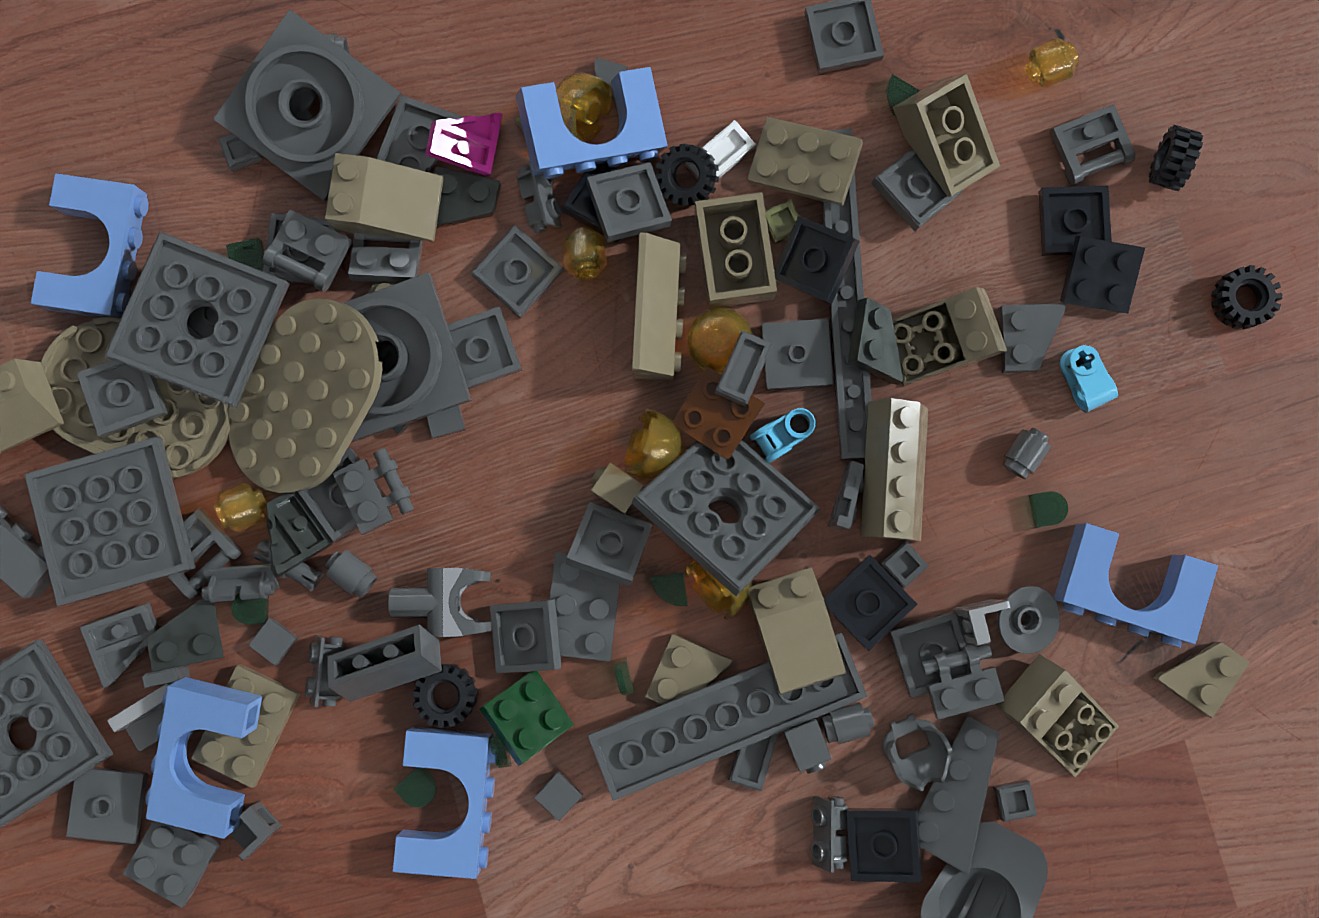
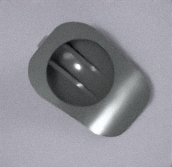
[921,822,1048,918]

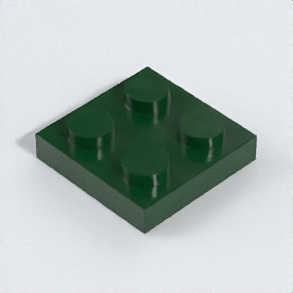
[479,671,574,766]

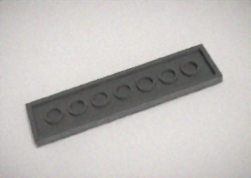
[588,632,868,801]

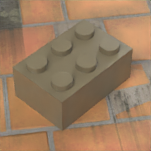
[694,192,777,309]

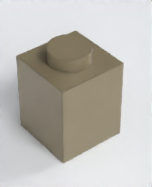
[590,463,644,515]

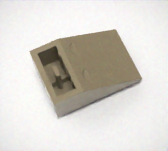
[893,287,1007,386]
[995,654,1119,778]

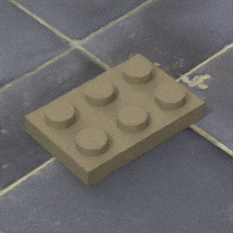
[747,117,863,206]
[191,664,301,788]

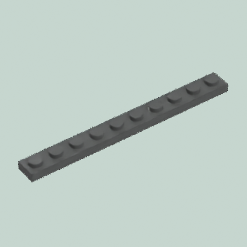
[822,129,872,460]

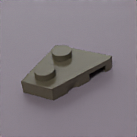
[645,633,732,704]
[1153,642,1250,718]

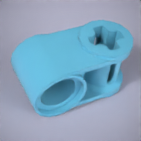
[1059,345,1118,413]
[749,408,815,463]

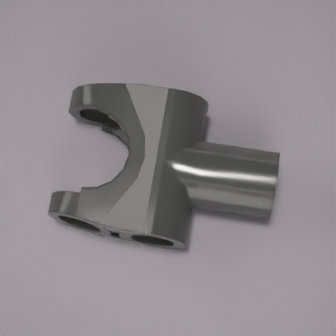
[388,568,491,637]

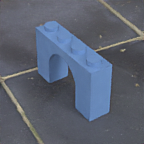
[516,67,668,179]
[31,173,149,319]
[1054,523,1218,648]
[145,677,262,839]
[393,727,498,879]

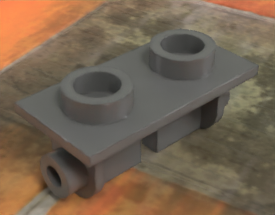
[517,160,562,233]
[202,564,280,603]
[305,635,346,707]
[811,795,847,873]

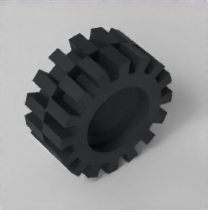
[1149,124,1203,191]
[655,144,719,206]
[1211,265,1282,330]
[412,663,478,728]

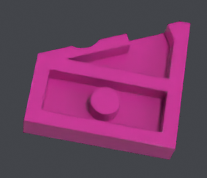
[425,112,502,176]

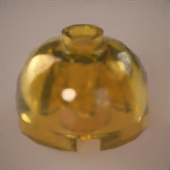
[555,72,613,143]
[687,307,752,375]
[624,409,685,478]
[686,560,752,619]

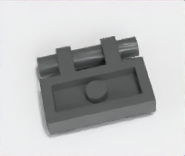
[333,448,414,535]
[921,644,1005,720]

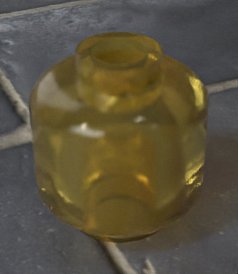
[1025,38,1079,88]
[562,227,607,280]
[213,483,267,532]

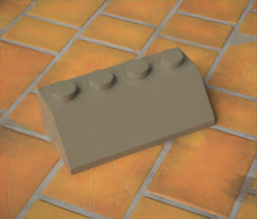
[632,232,686,381]
[0,358,64,454]
[860,398,928,542]

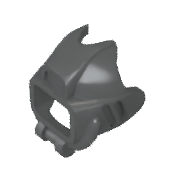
[882,713,953,791]

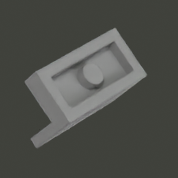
[953,599,1011,645]
[107,681,176,751]

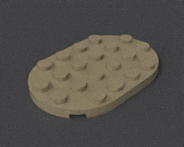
[228,298,382,493]
[41,317,231,479]

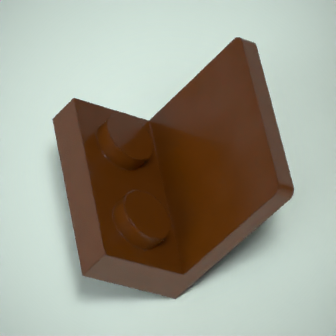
[672,367,765,460]

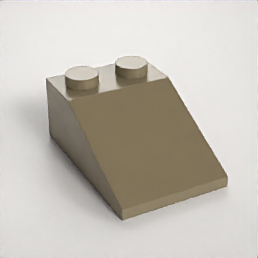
[893,74,1000,197]
[325,153,444,242]
[746,567,846,695]

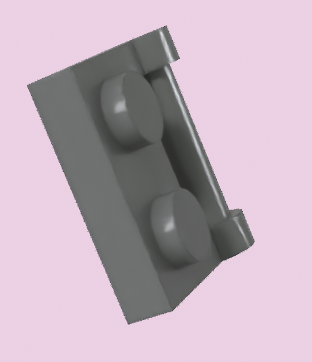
[1050,104,1135,185]
[263,209,352,292]
[348,233,423,284]
[167,509,243,599]

